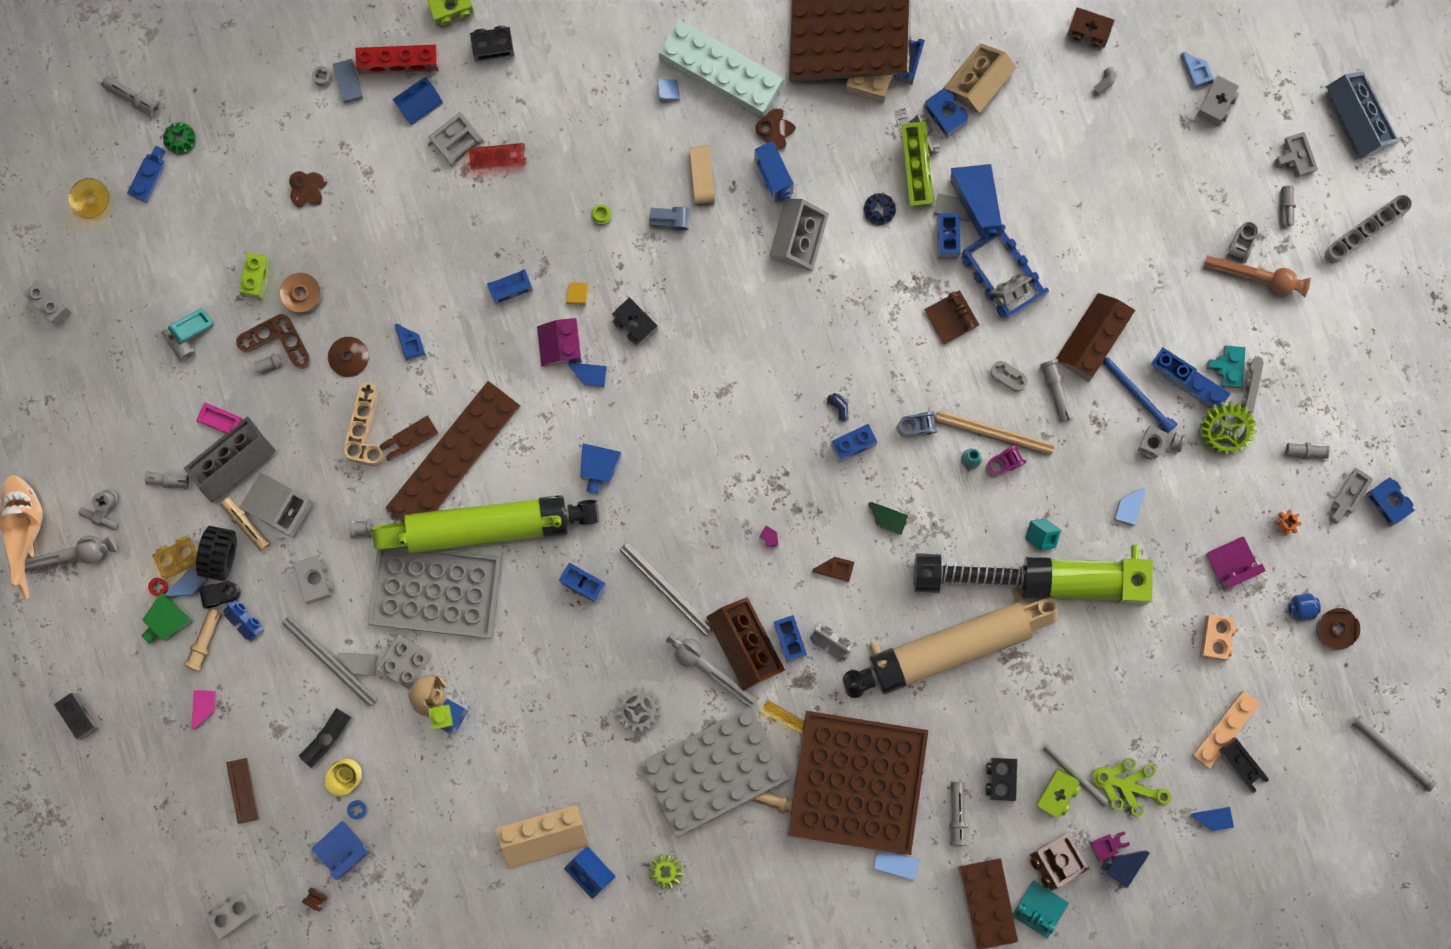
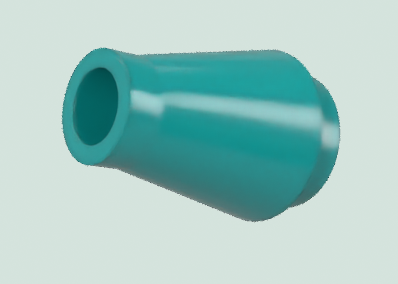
[961,448,982,469]

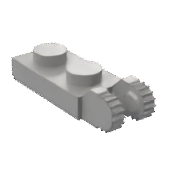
[1241,357,1264,413]

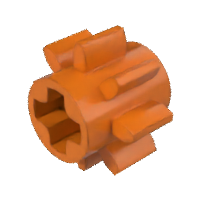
[1274,509,1302,536]

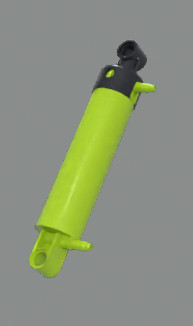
[371,495,600,553]

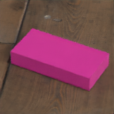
[196,402,243,436]

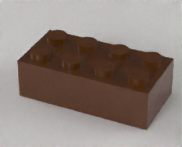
[958,858,1018,949]

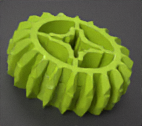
[1200,401,1257,456]

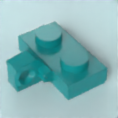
[1207,345,1246,388]

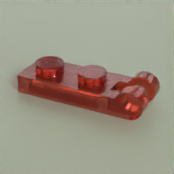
[469,143,527,170]

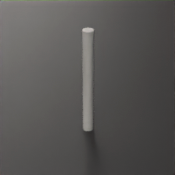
[1043,743,1110,807]

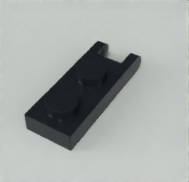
[1219,737,1269,793]

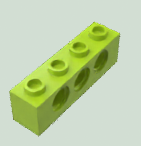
[901,121,934,206]

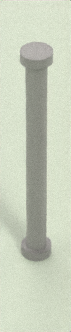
[1352,715,1437,792]

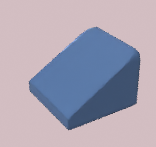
[657,79,680,102]

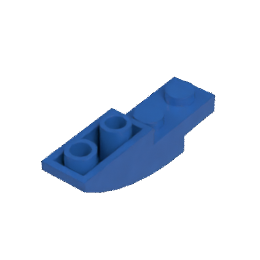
[1151,347,1231,408]

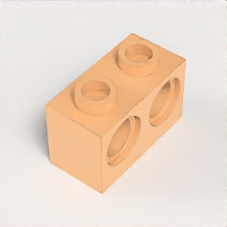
[1200,614,1236,661]

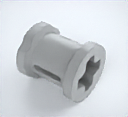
[349,519,372,538]

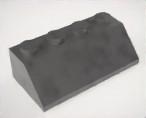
[184,416,276,503]

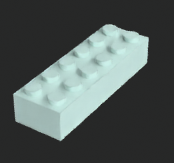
[659,19,784,119]

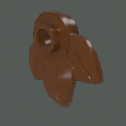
[755,109,796,148]
[289,171,327,208]

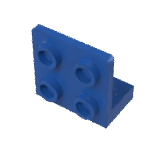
[312,821,370,880]

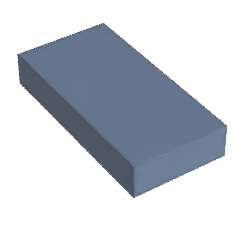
[333,59,363,103]

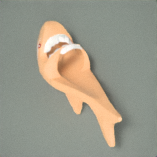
[0,475,43,600]

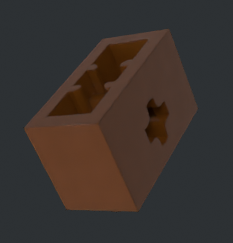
[1067,7,1115,48]

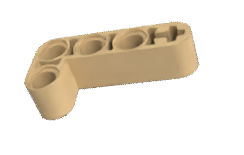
[343,382,384,466]

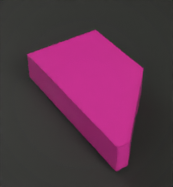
[191,690,216,729]

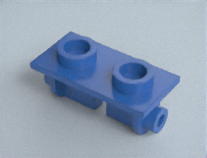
[223,600,264,642]

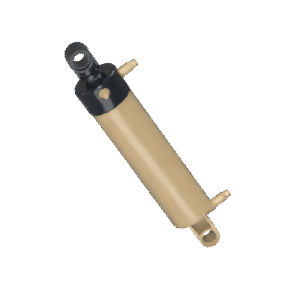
[843,588,1058,698]

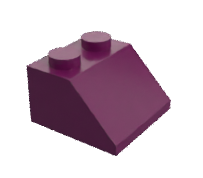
[537,318,582,367]

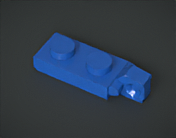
[127,146,165,203]

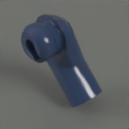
[827,393,849,421]

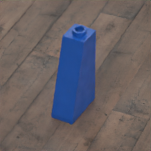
[950,164,1002,239]

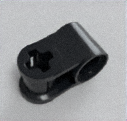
[199,581,241,609]

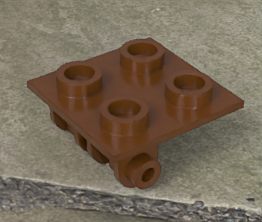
[924,290,980,344]

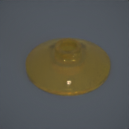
[68,178,110,218]

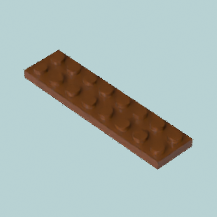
[385,381,521,522]

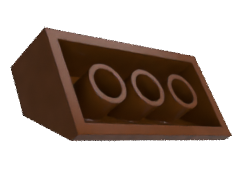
[1056,293,1135,382]
[706,597,785,690]

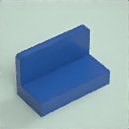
[392,77,443,124]
[564,847,615,899]

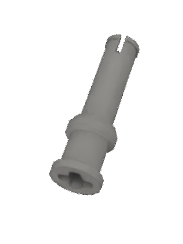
[101,75,161,118]
[1040,359,1074,422]
[949,782,969,846]

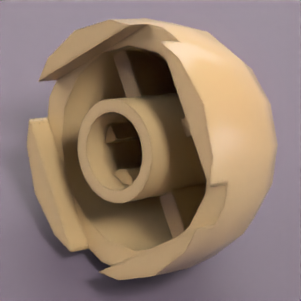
[408,675,446,717]

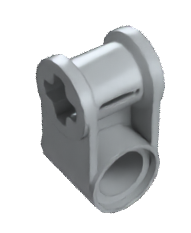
[1226,222,1258,263]

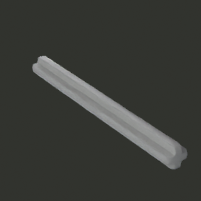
[620,543,712,636]
[282,616,377,707]

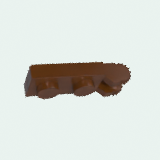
[379,415,439,461]

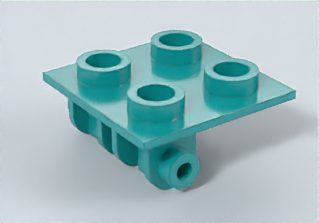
[1013,880,1069,939]

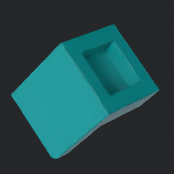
[1026,518,1061,550]

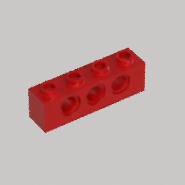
[355,44,439,74]

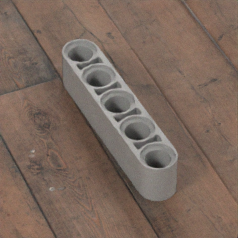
[1325,195,1412,263]

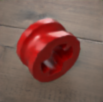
[148,578,169,597]

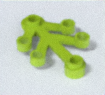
[1092,758,1171,817]

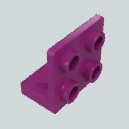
[1207,537,1266,590]

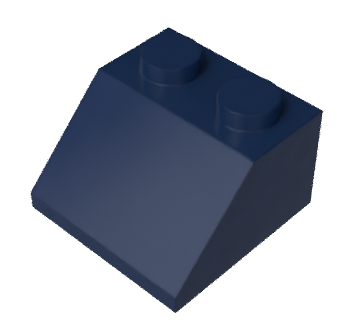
[1100,850,1150,888]

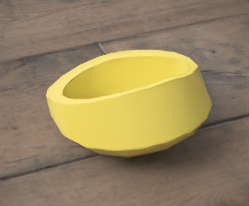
[324,758,362,796]

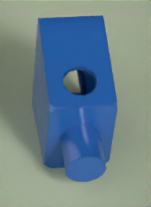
[580,443,622,494]

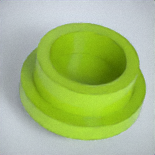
[591,204,611,225]

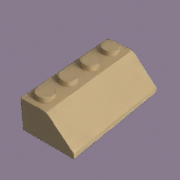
[496,804,589,869]

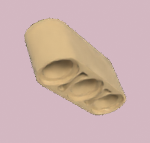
[690,145,715,204]

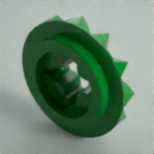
[163,122,196,154]

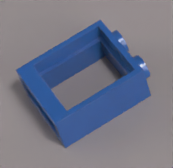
[754,141,794,202]

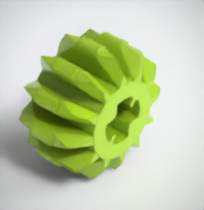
[648,854,683,890]

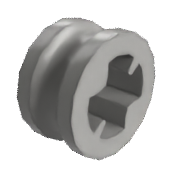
[312,66,332,86]
[1170,432,1186,452]

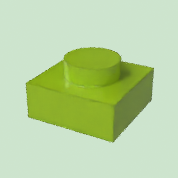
[428,705,453,730]

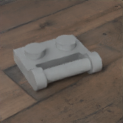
[428,112,483,165]

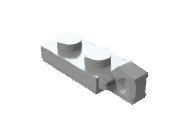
[1330,468,1373,524]

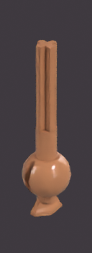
[1204,255,1311,298]

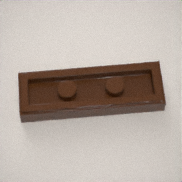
[226,758,259,824]

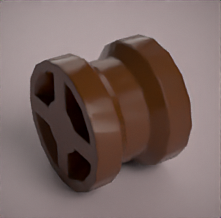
[302,887,328,912]

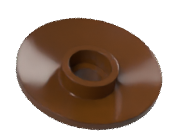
[328,337,369,377]

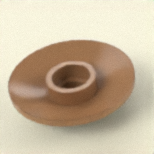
[279,273,320,313]

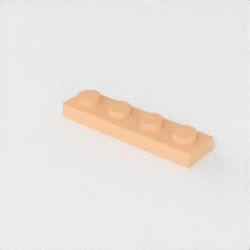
[1192,691,1261,769]

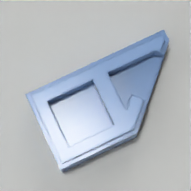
[1181,51,1214,88]
[1115,488,1145,526]

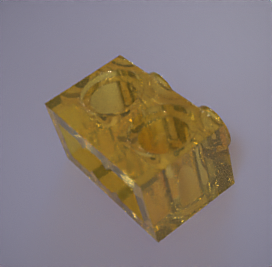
[152,536,198,579]

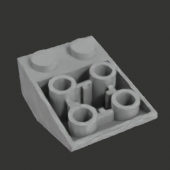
[239,472,313,538]

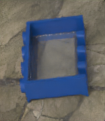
[961,224,1049,321]

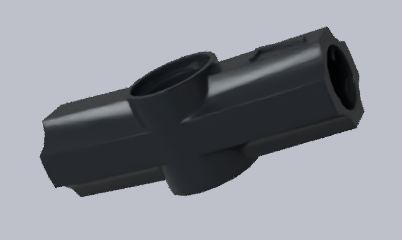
[299,708,352,769]

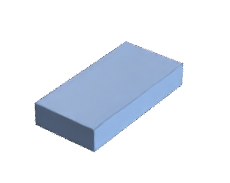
[873,850,919,880]

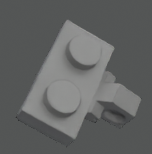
[1275,132,1318,177]

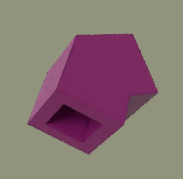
[759,526,778,547]

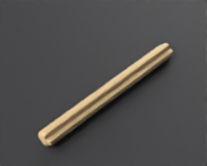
[935,411,1054,455]

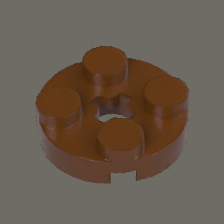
[1317,608,1361,650]

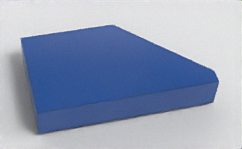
[395,323,426,361]
[569,362,607,387]
[1191,807,1234,831]

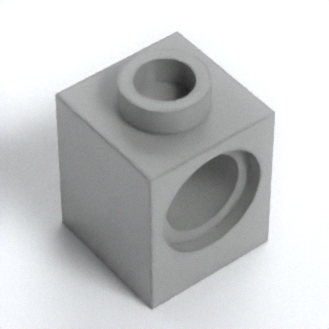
[1138,425,1169,459]

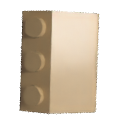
[944,43,1017,113]

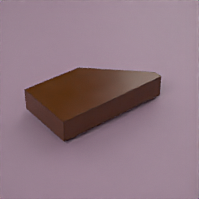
[812,557,854,582]

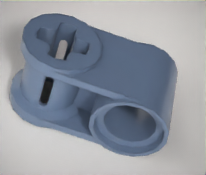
[897,412,938,437]

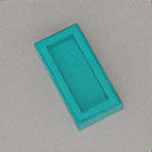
[168,308,214,345]

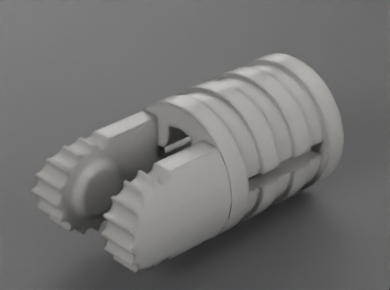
[161,321,195,362]

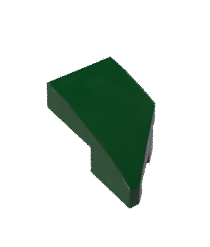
[868,502,908,535]

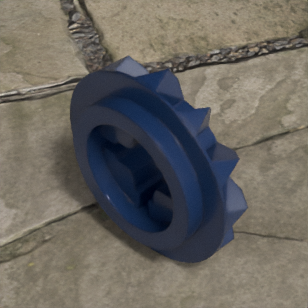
[864,193,896,225]

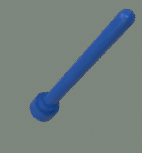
[1103,357,1178,433]

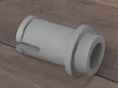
[255,353,282,374]

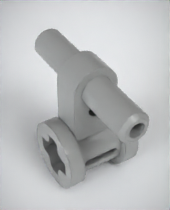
[78,489,118,530]

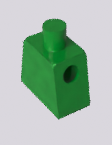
[141,592,193,644]

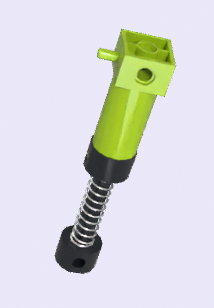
[913,545,1153,605]

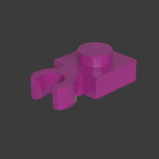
[1090,832,1130,862]

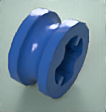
[347,800,367,819]

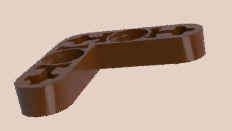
[236,314,311,369]

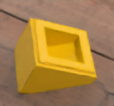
[566,283,589,306]

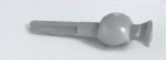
[9,536,117,571]
[666,633,757,707]

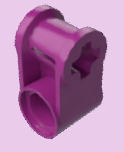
[986,445,1027,478]

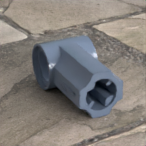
[649,207,690,231]

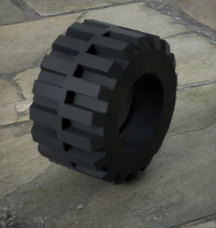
[196,525,237,581]

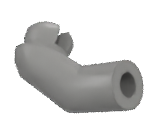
[1094,67,1118,95]

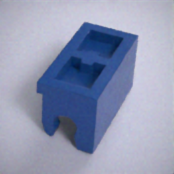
[893,37,925,84]
[487,269,533,305]

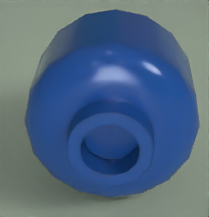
[1288,593,1321,621]

